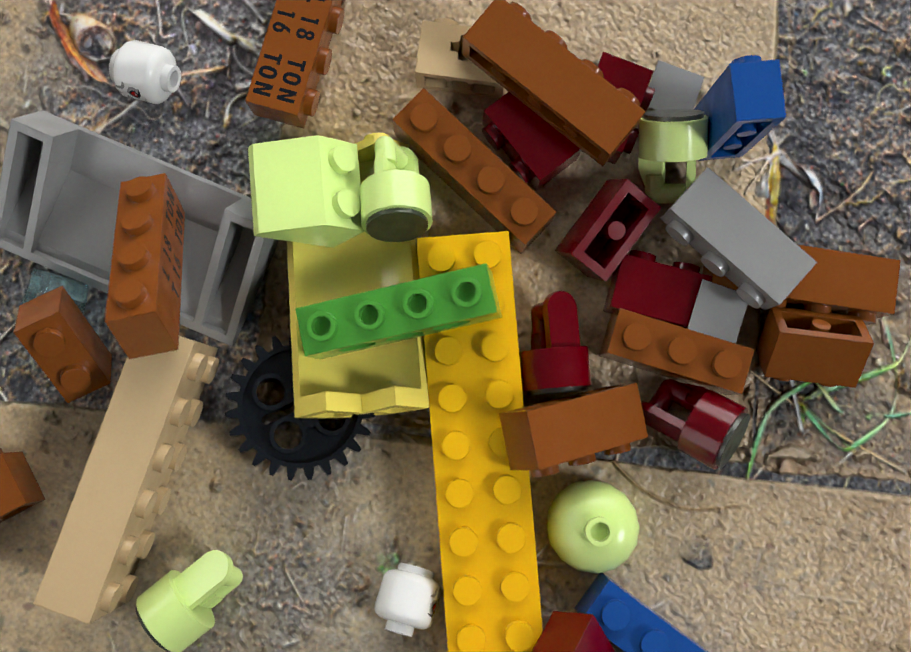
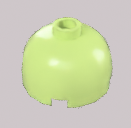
[547,480,640,574]

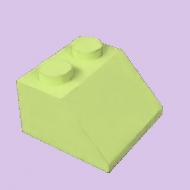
[248,135,364,248]

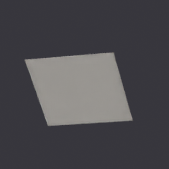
[649,60,705,110]
[687,279,747,343]

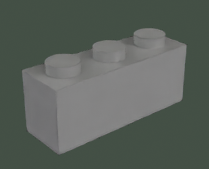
[660,167,817,310]

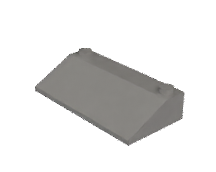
[0,110,279,346]

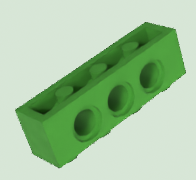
[295,263,502,359]

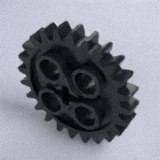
[225,333,375,481]

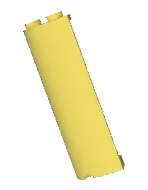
[286,133,429,419]

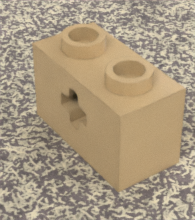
[415,18,504,98]

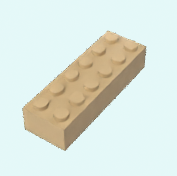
[33,335,219,624]

